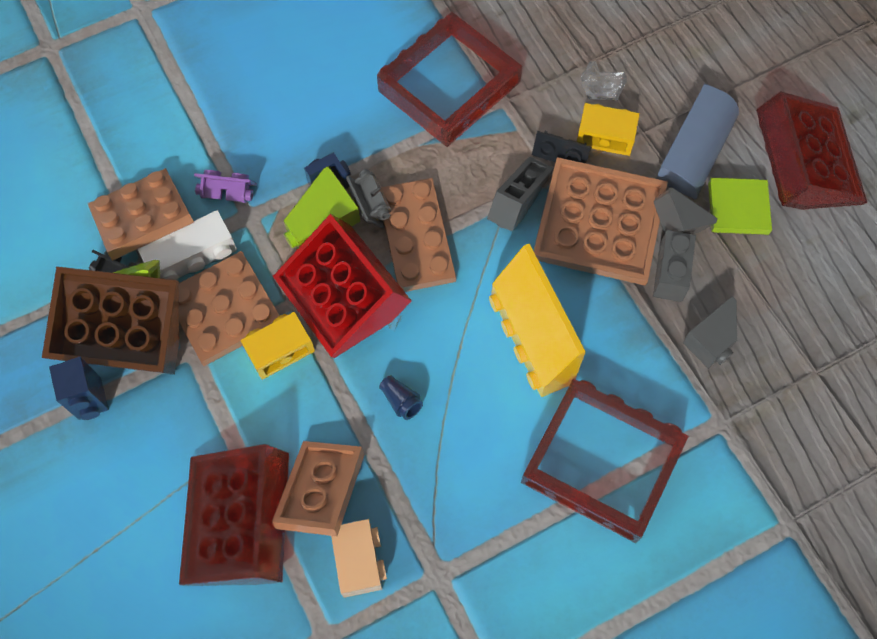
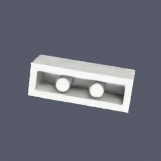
[138,210,237,280]

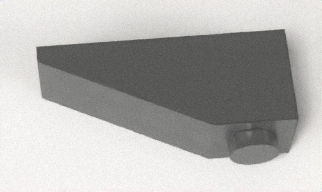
[487,156,554,231]

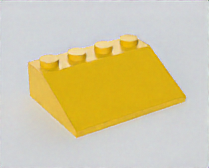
[489,243,586,397]

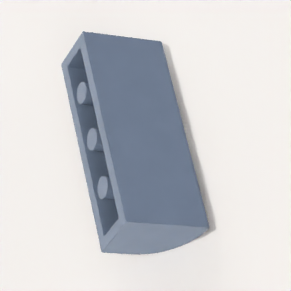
[656,83,739,199]

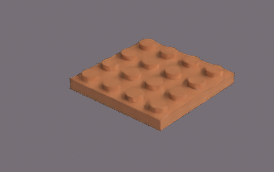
[533,157,668,286]

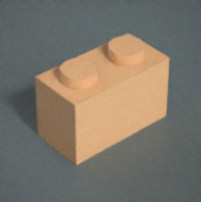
[331,519,387,598]

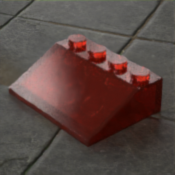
[756,91,867,210]
[179,444,289,586]

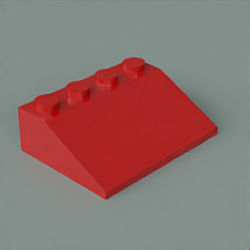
[273,214,412,358]

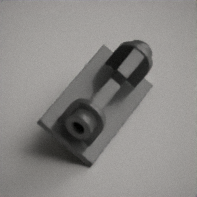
[346,169,391,228]

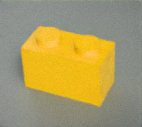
[577,103,640,156]
[240,311,315,380]

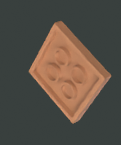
[88,168,194,261]
[179,251,280,366]

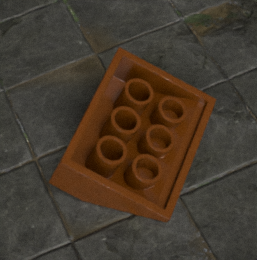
[42,266,179,375]

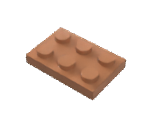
[272,441,365,537]

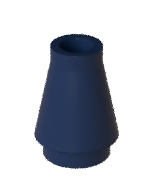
[379,375,423,420]

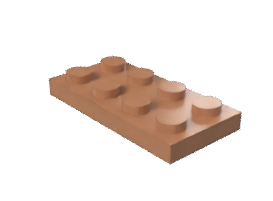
[378,178,456,292]

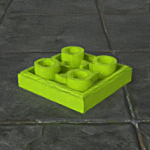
[708,178,772,235]

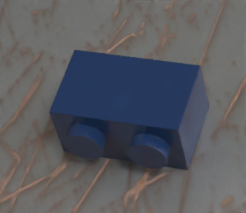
[49,356,109,420]

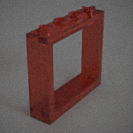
[377,12,522,147]
[521,378,689,543]

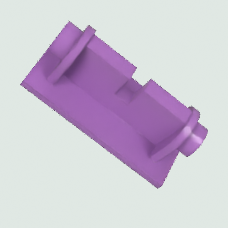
[194,170,257,203]

